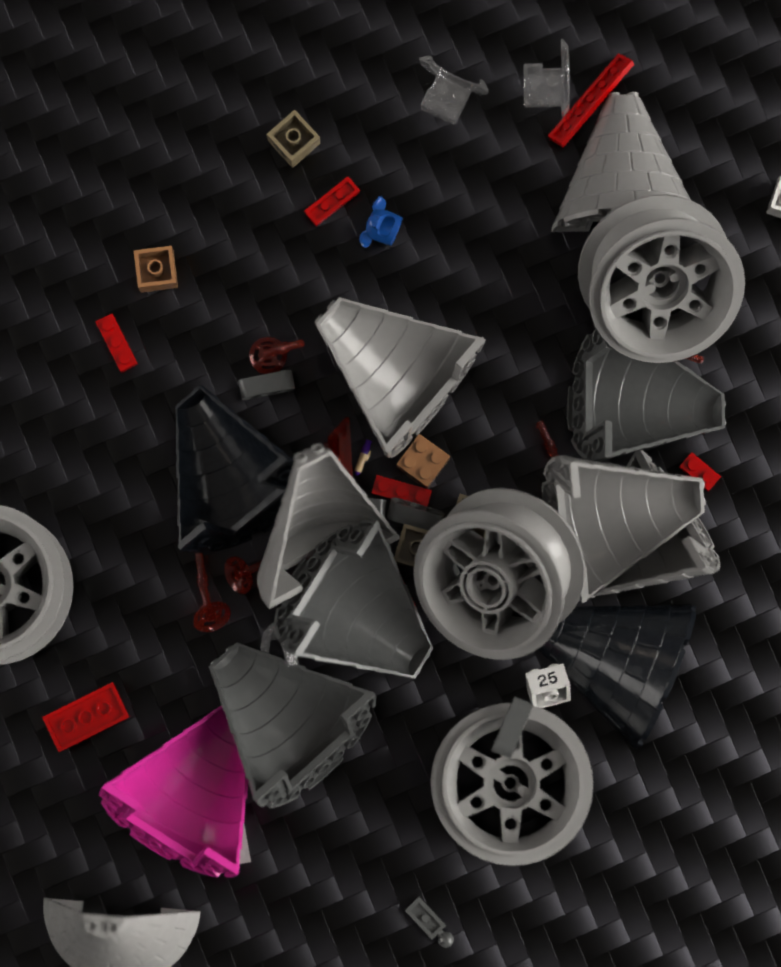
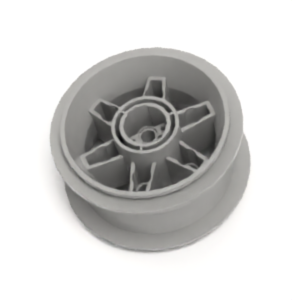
[578,194,745,363]
[414,488,585,660]
[0,505,73,665]
[430,703,593,865]

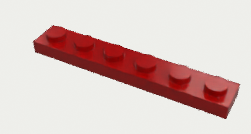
[548,53,634,148]

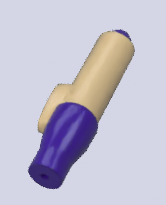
[354,439,372,476]

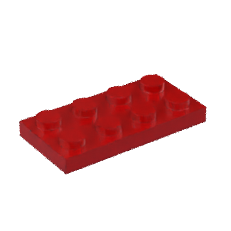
[42,682,130,752]

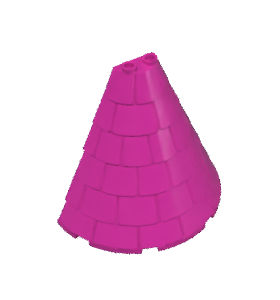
[99,705,248,878]

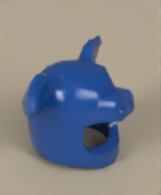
[359,196,403,248]

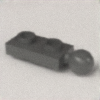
[405,897,454,948]

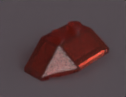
[324,417,353,477]

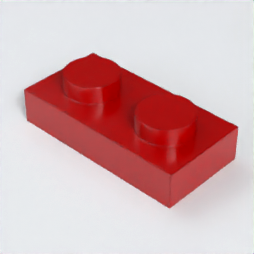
[679,452,721,492]

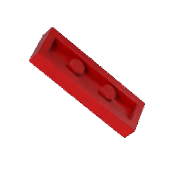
[304,176,360,227]
[96,313,138,373]
[372,475,432,506]

